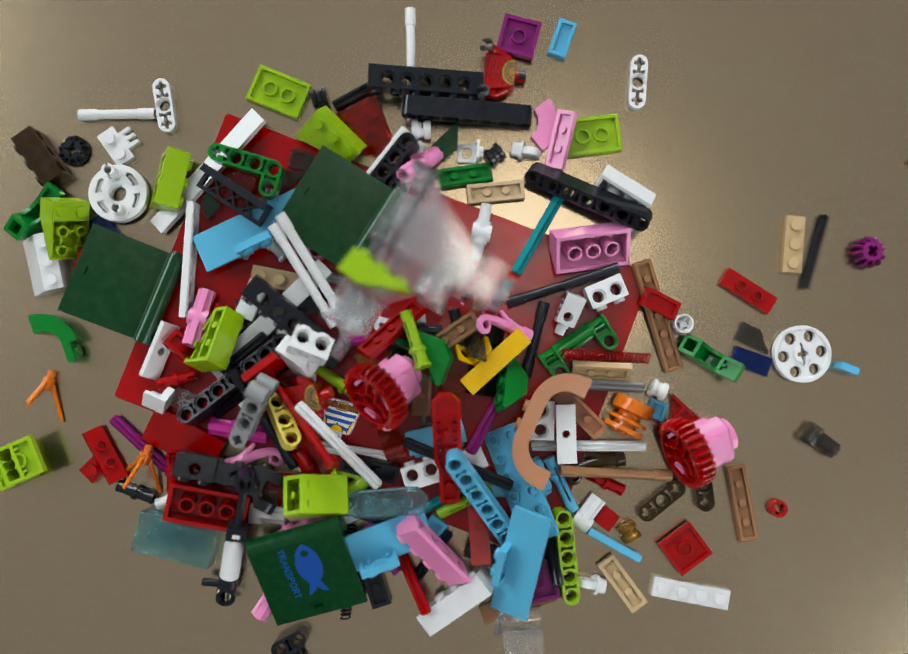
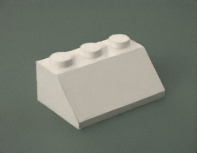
[587,164,656,232]
[23,232,71,297]

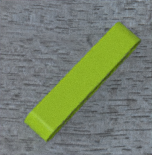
[551,506,580,605]

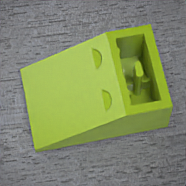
[40,197,90,260]
[337,247,411,295]
[283,474,349,522]

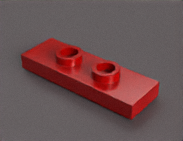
[718,267,778,314]
[82,425,128,485]
[467,505,491,566]

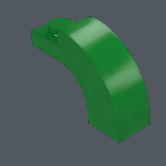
[3,182,66,241]
[28,314,84,363]
[678,333,746,383]

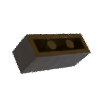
[11,125,70,186]

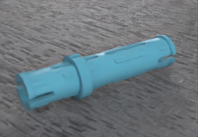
[543,455,579,513]

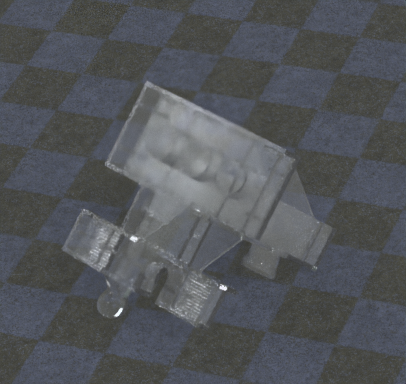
[321,158,515,361]

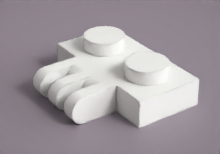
[97,126,141,166]

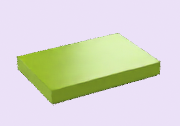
[245,64,313,121]
[568,113,623,158]

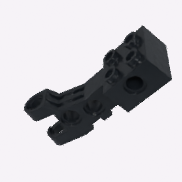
[171,450,285,515]

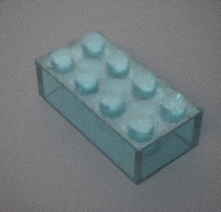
[131,508,222,569]

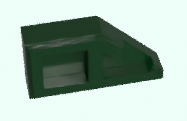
[431,123,458,161]

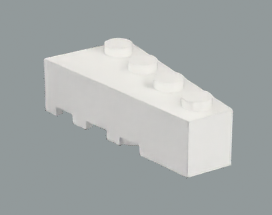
[416,565,495,637]

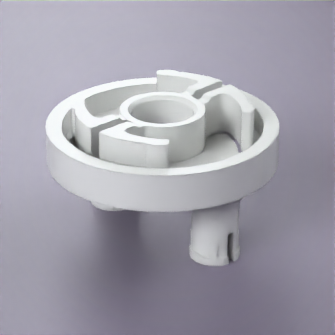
[88,163,150,223]

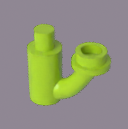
[331,467,370,498]

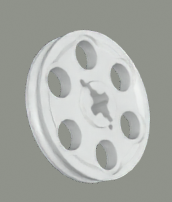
[771,325,832,383]

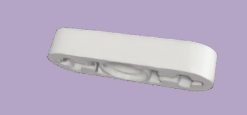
[627,54,648,111]
[152,78,178,134]

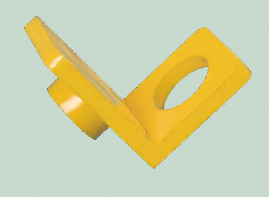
[455,336,492,366]

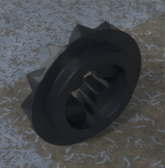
[58,135,90,166]

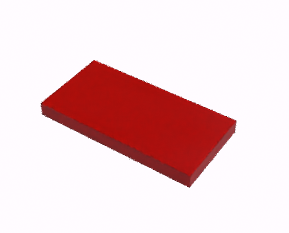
[141,409,227,471]

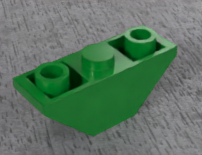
[418,330,454,386]
[494,357,528,413]

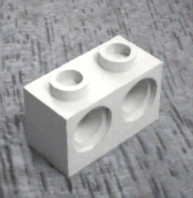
[582,273,629,312]
[286,324,335,366]
[530,400,555,441]
[400,456,439,492]

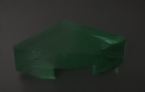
[201,192,222,220]

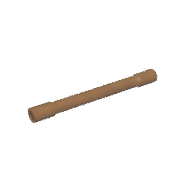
[558,465,673,482]

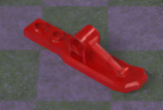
[431,392,462,503]

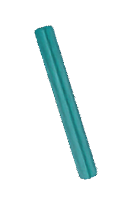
[511,196,564,275]

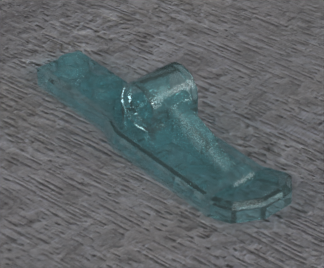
[316,487,428,521]

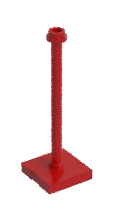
[241,352,337,469]

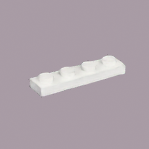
[650,575,731,610]

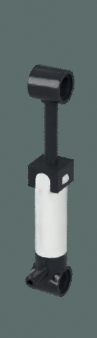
[201,467,256,606]

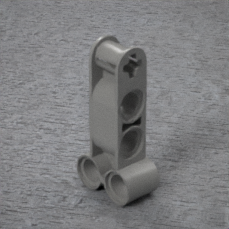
[229,372,279,448]

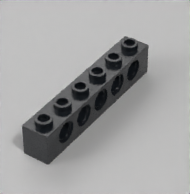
[367,63,484,101]
[240,274,348,369]

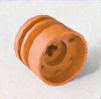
[604,392,655,440]

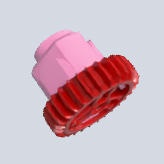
[344,354,422,431]
[658,416,738,489]

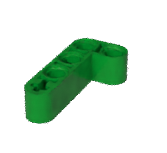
[208,143,286,200]

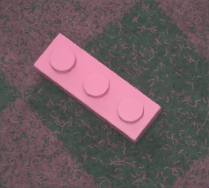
[545,109,578,170]

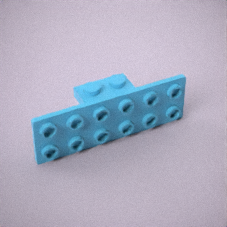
[193,188,296,272]
[485,422,559,538]
[490,505,552,622]
[344,508,430,580]

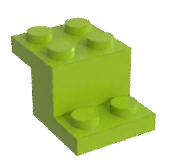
[0,434,48,492]

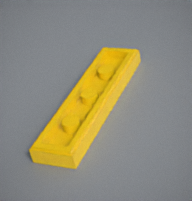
[460,328,531,395]

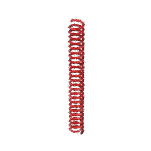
[560,348,653,364]

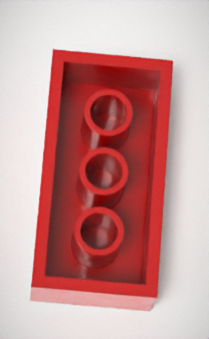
[162,476,251,532]

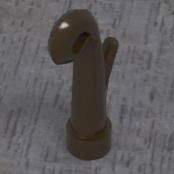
[566,451,626,485]

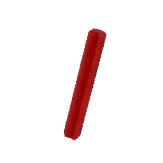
[399,553,431,616]

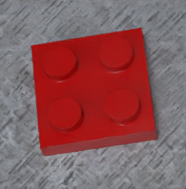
[657,520,713,576]

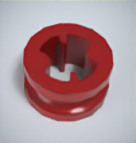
[767,499,788,518]

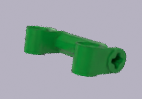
[537,313,619,377]

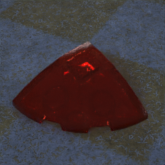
[335,95,392,157]

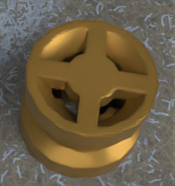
[617,520,642,544]

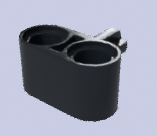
[271,626,309,654]

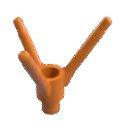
[26,370,64,422]
[122,444,162,494]

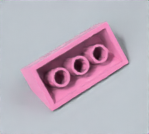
[549,222,631,274]
[396,511,471,586]

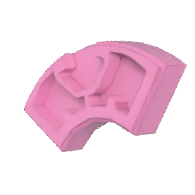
[531,98,557,152]

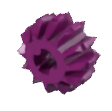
[850,236,887,269]

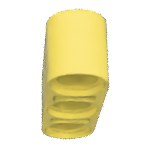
[266,392,301,451]

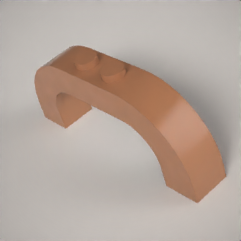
[512,373,593,491]

